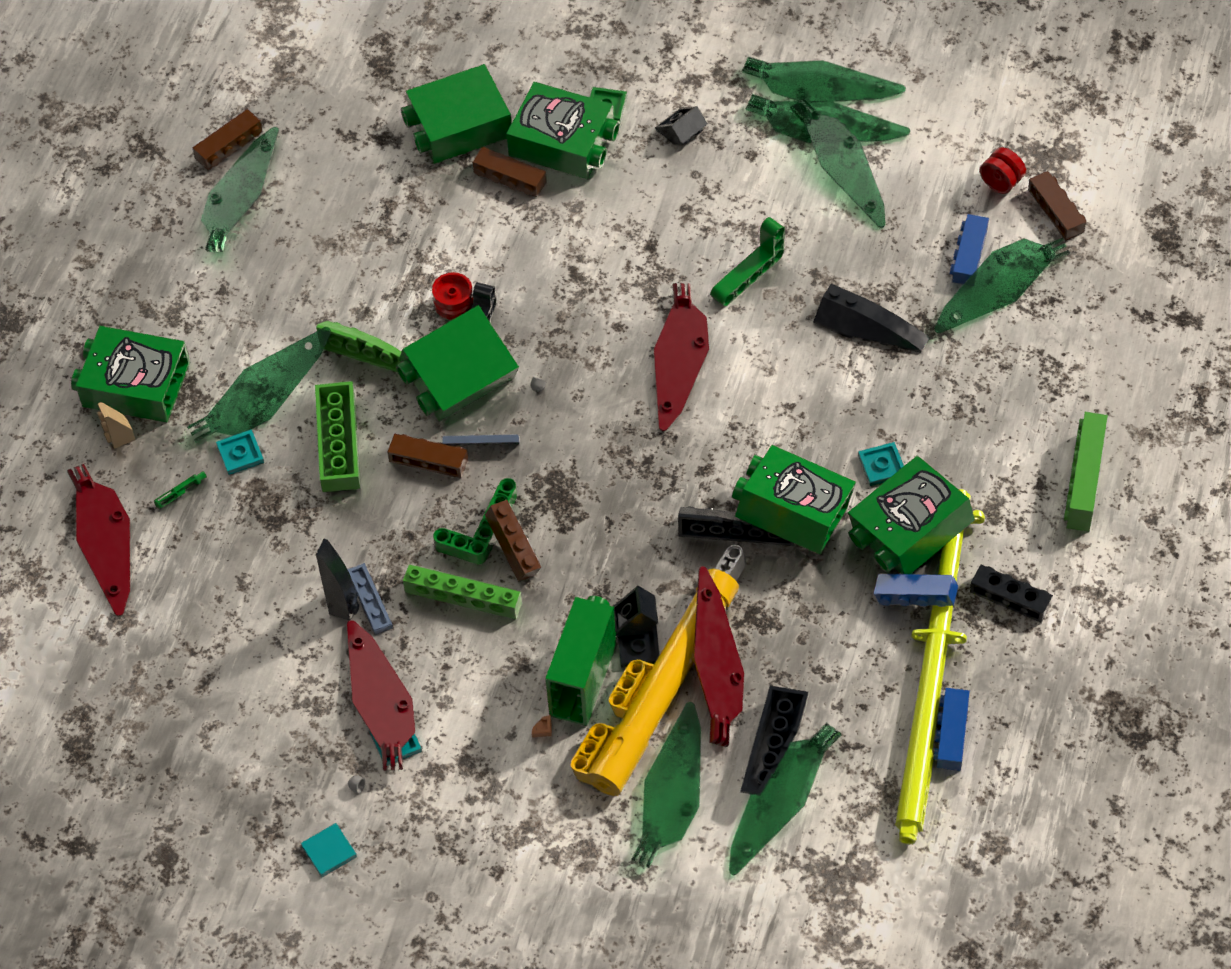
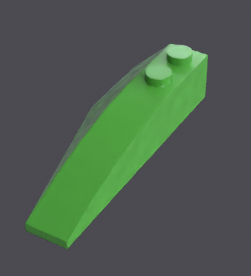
[316,321,402,372]

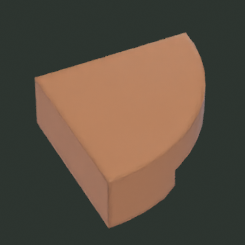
[532,715,552,738]

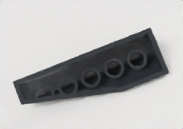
[813,283,930,353]
[678,506,794,546]
[316,538,359,621]
[740,685,809,796]

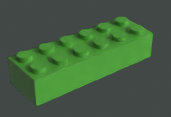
[315,381,361,492]
[1064,412,1108,532]

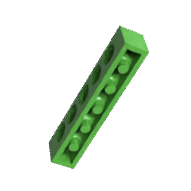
[403,564,522,620]

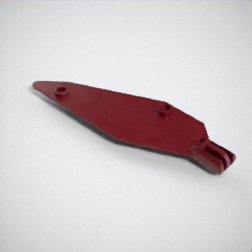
[654,283,709,431]
[67,464,130,616]
[693,566,744,747]
[347,620,415,771]

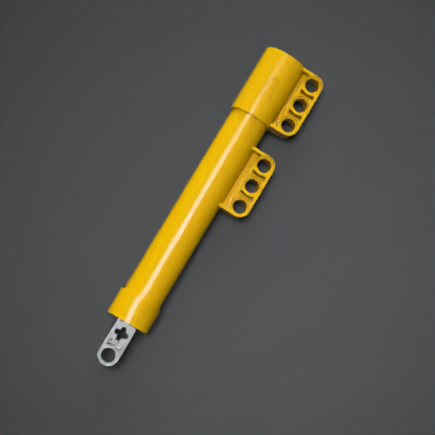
[570,545,746,796]

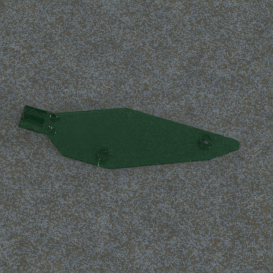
[742,56,906,103]
[745,94,910,143]
[790,99,886,228]
[201,127,279,252]
[934,237,1070,334]
[187,327,331,443]
[631,702,701,868]
[729,722,842,875]

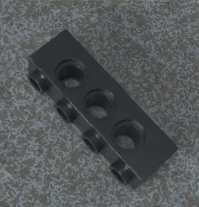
[970,564,1053,623]

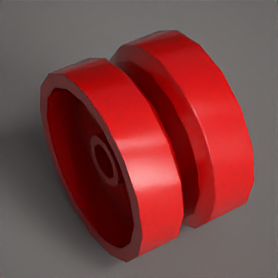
[979,147,1026,194]
[432,272,473,320]

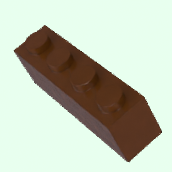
[192,109,263,170]
[472,147,547,198]
[1028,171,1087,241]
[387,433,468,478]
[485,500,541,582]

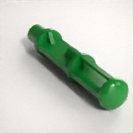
[154,471,207,509]

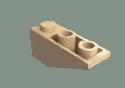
[97,402,135,449]

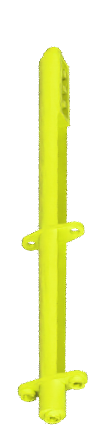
[895,489,985,845]

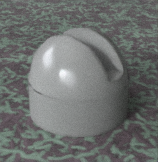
[530,376,547,392]
[348,776,365,793]

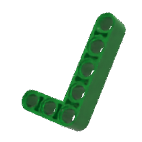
[710,217,785,306]
[433,478,517,565]

